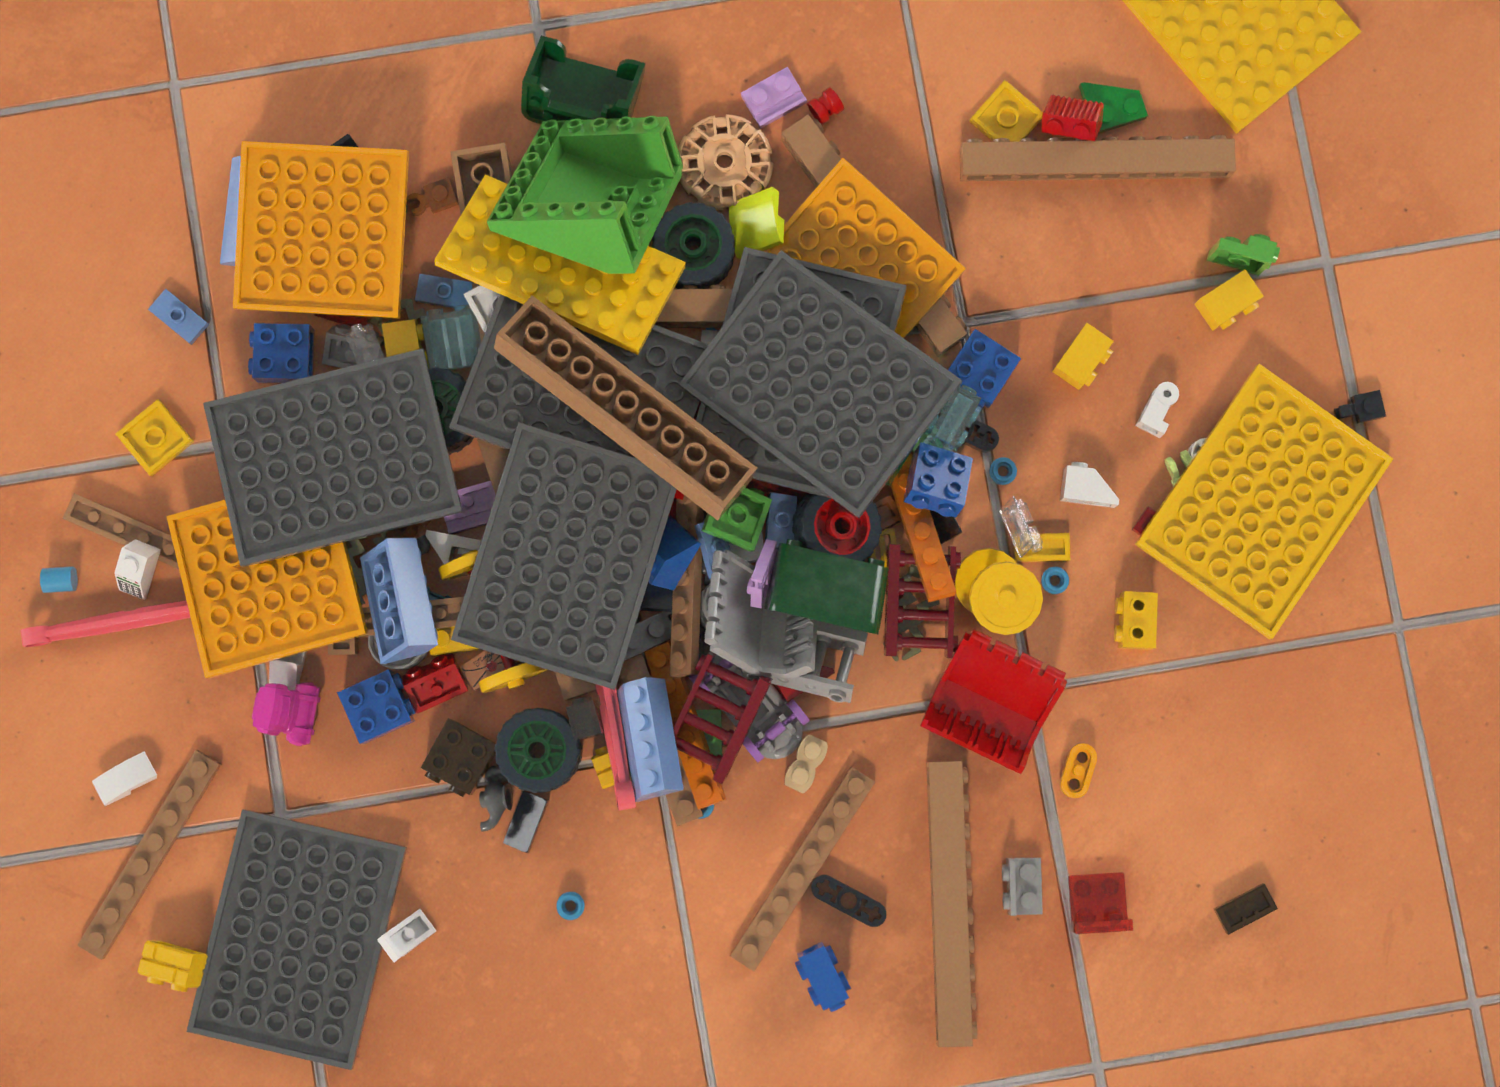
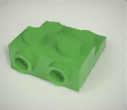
[1207,234,1280,276]
[701,488,772,552]

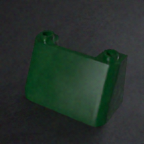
[521,35,646,124]
[764,539,889,635]

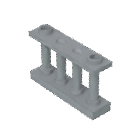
[742,621,868,703]

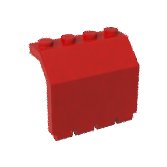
[920,629,1067,774]

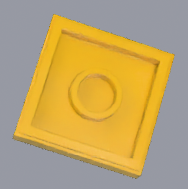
[969,80,1043,142]
[115,399,194,477]

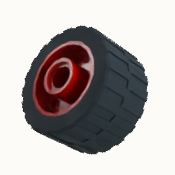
[792,493,882,562]

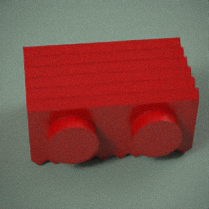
[1042,94,1104,142]

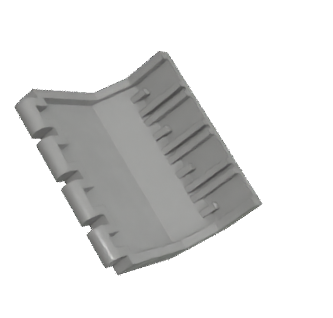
[705,550,818,679]

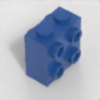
[248,323,315,383]
[948,329,1021,408]
[903,442,973,518]
[337,669,416,744]
[795,942,851,1012]

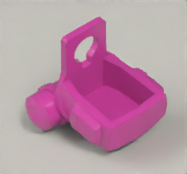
[252,682,321,746]

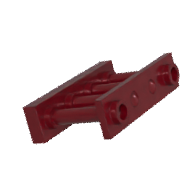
[884,544,961,658]
[673,651,773,784]

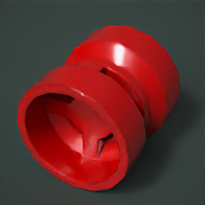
[807,87,845,125]

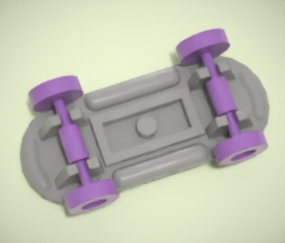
[689,654,810,763]

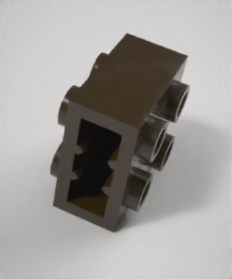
[421,718,496,797]

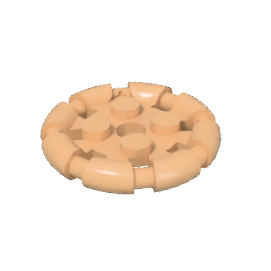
[678,114,774,210]

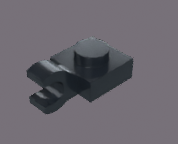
[1334,390,1386,424]

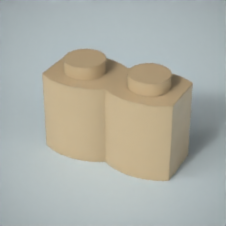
[784,734,828,794]

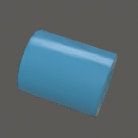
[40,567,78,593]

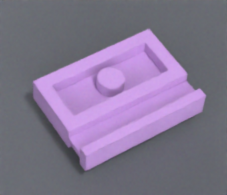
[741,67,807,129]
[444,481,496,534]
[747,539,777,608]

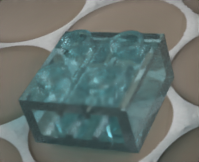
[421,305,481,370]
[923,385,982,452]

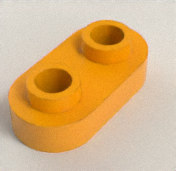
[1060,743,1097,798]

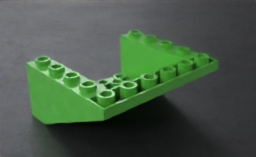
[487,116,683,274]

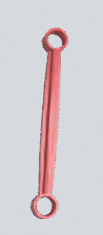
[20,600,191,647]
[595,684,636,811]

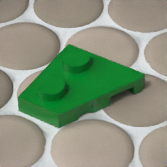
[1079,82,1148,134]

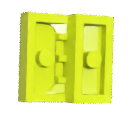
[729,187,785,259]

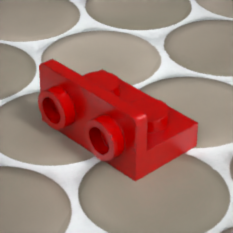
[402,654,468,714]

